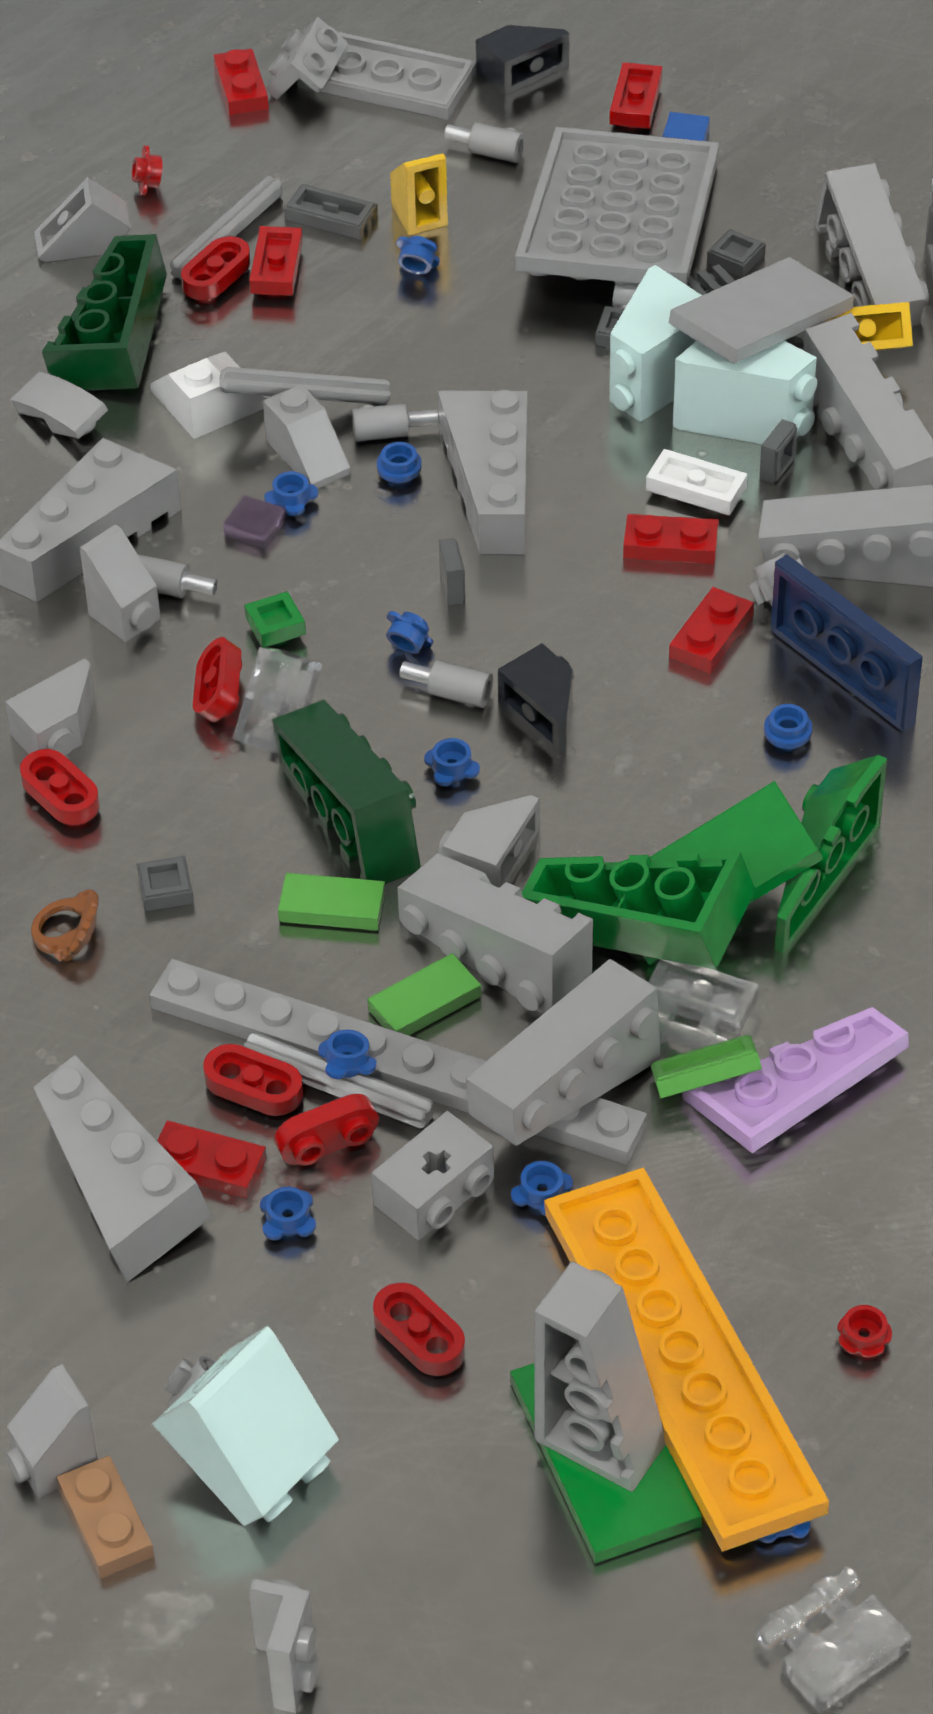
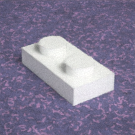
[646,449,748,515]

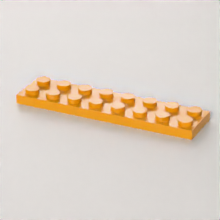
[544,1167,829,1552]

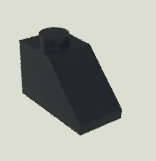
[476,25,569,96]
[498,643,574,756]

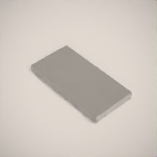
[297,32,477,120]
[669,257,855,364]

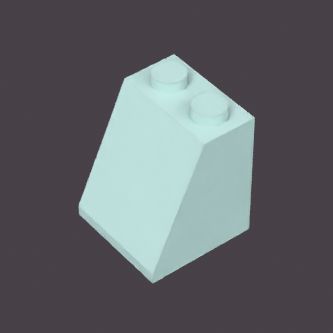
[609,265,702,422]
[673,341,817,444]
[152,1326,339,1526]

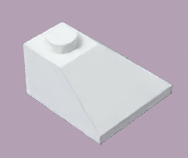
[150,352,268,439]

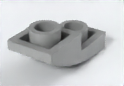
[10,372,108,438]

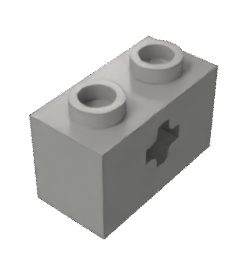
[371,1110,494,1241]

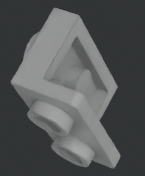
[265,17,347,99]
[249,1579,319,1713]

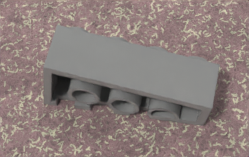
[815,163,929,326]
[804,313,933,489]
[0,438,181,602]
[758,485,933,587]
[466,959,661,1146]
[33,1055,212,1283]
[535,1261,666,1492]

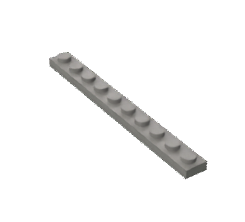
[149,959,647,1165]

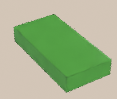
[278,873,385,931]
[367,953,481,1036]
[651,1034,762,1099]

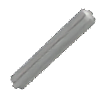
[169,175,283,280]
[219,367,391,405]
[243,1032,434,1129]

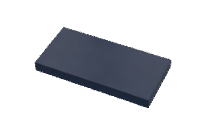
[771,554,923,732]

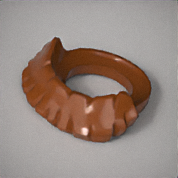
[31,889,99,962]

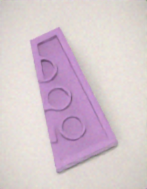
[682,1007,909,1153]

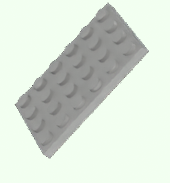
[515,127,719,285]

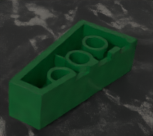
[42,234,167,390]
[272,699,421,884]

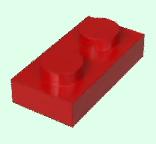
[213,48,269,115]
[609,62,663,129]
[249,226,303,296]
[623,514,719,565]
[669,587,754,674]
[157,1120,267,1199]

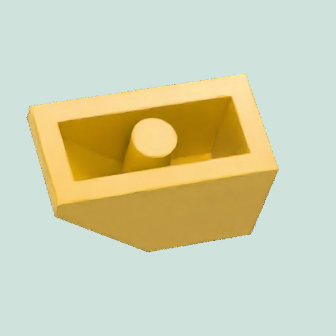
[390,153,448,235]
[823,302,913,352]

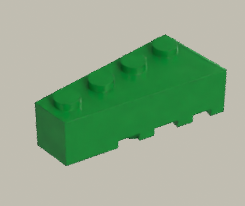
[522,852,756,970]

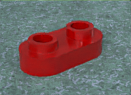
[181,236,251,301]
[193,637,242,722]
[20,749,100,825]
[203,1044,303,1116]
[274,1094,379,1165]
[373,1283,465,1376]

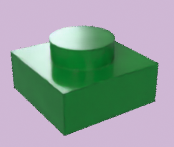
[244,591,306,648]

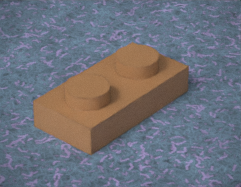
[57,1455,154,1578]

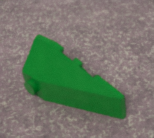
[774,755,887,953]

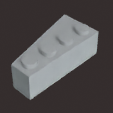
[438,390,528,555]
[398,853,593,1015]

